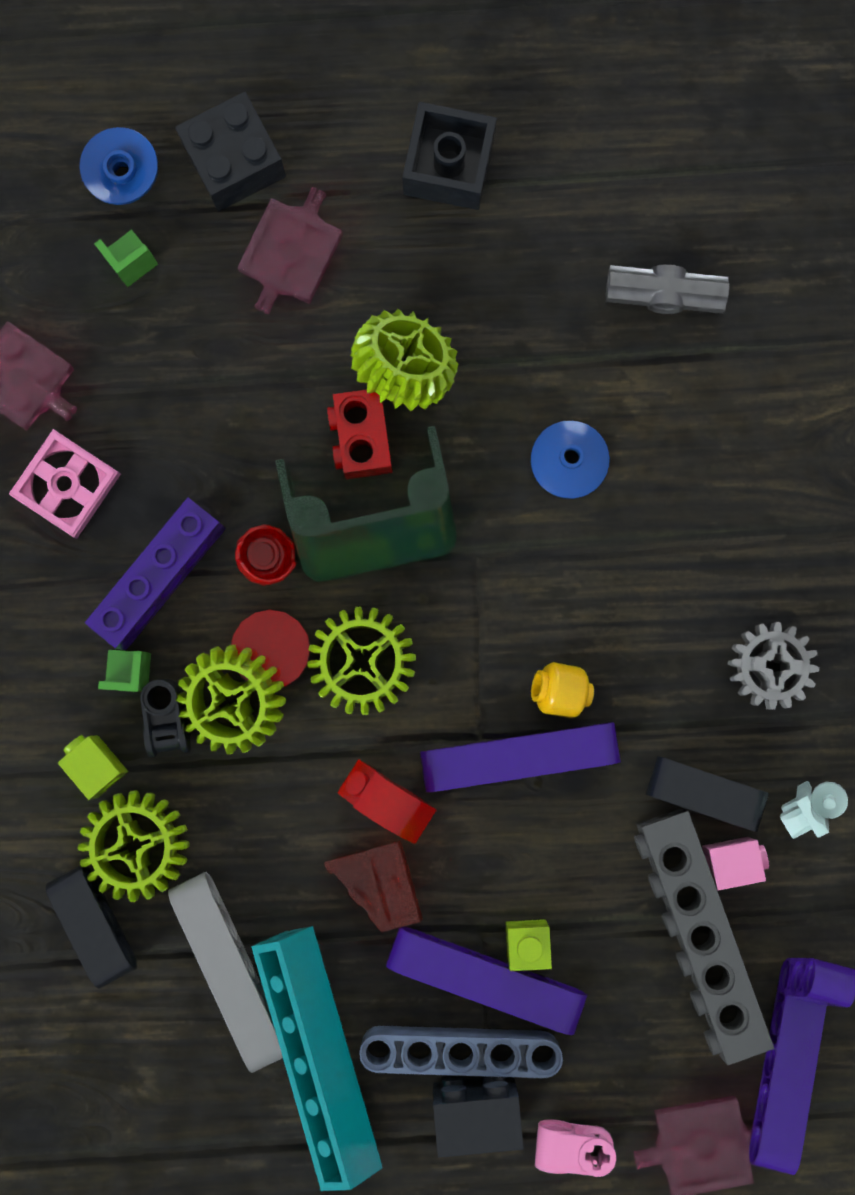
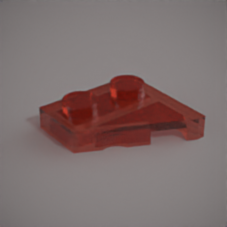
[324,840,423,932]

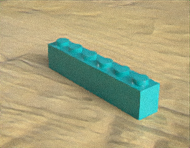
[251,926,383,1191]

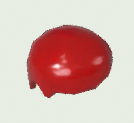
[235,524,296,586]

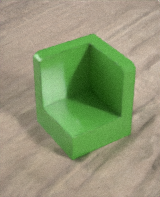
[94,229,158,288]
[98,650,151,692]

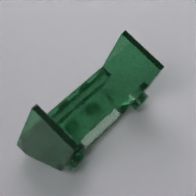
[275,426,457,582]

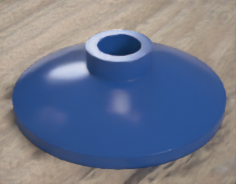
[79,127,158,205]
[531,421,609,499]

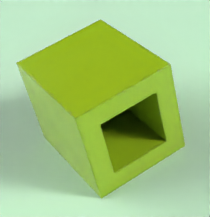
[58,735,129,800]
[505,920,552,971]

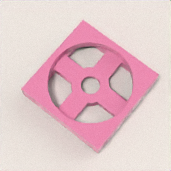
[9,429,121,539]

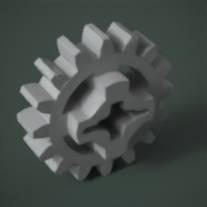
[728,622,819,710]

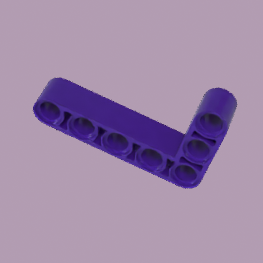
[749,958,855,1175]

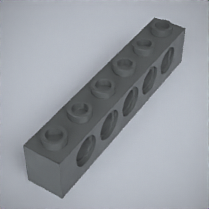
[634,808,775,1065]

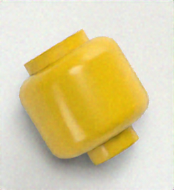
[531,662,594,718]

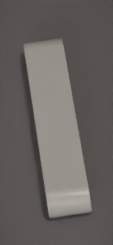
[168,872,283,1073]

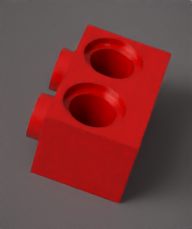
[327,390,392,479]

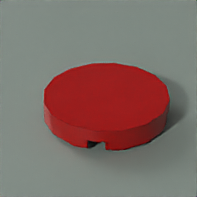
[231,610,311,687]

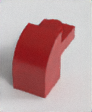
[337,759,437,844]

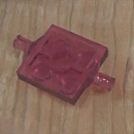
[238,187,343,314]
[0,321,77,431]
[633,1095,754,1195]

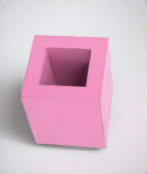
[702,837,769,890]

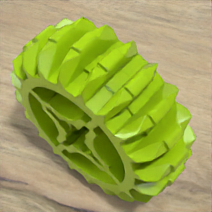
[350,309,459,411]
[307,607,416,715]
[175,645,286,755]
[78,790,190,902]

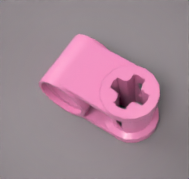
[535,1119,616,1177]

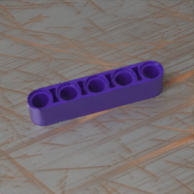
[420,722,621,792]
[386,926,588,1035]

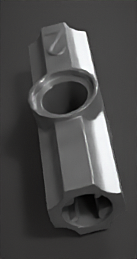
[606,265,729,314]

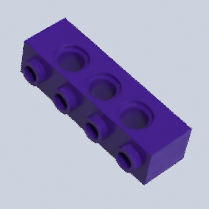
[85,497,226,651]

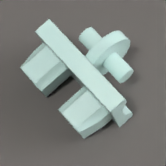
[780,781,848,839]

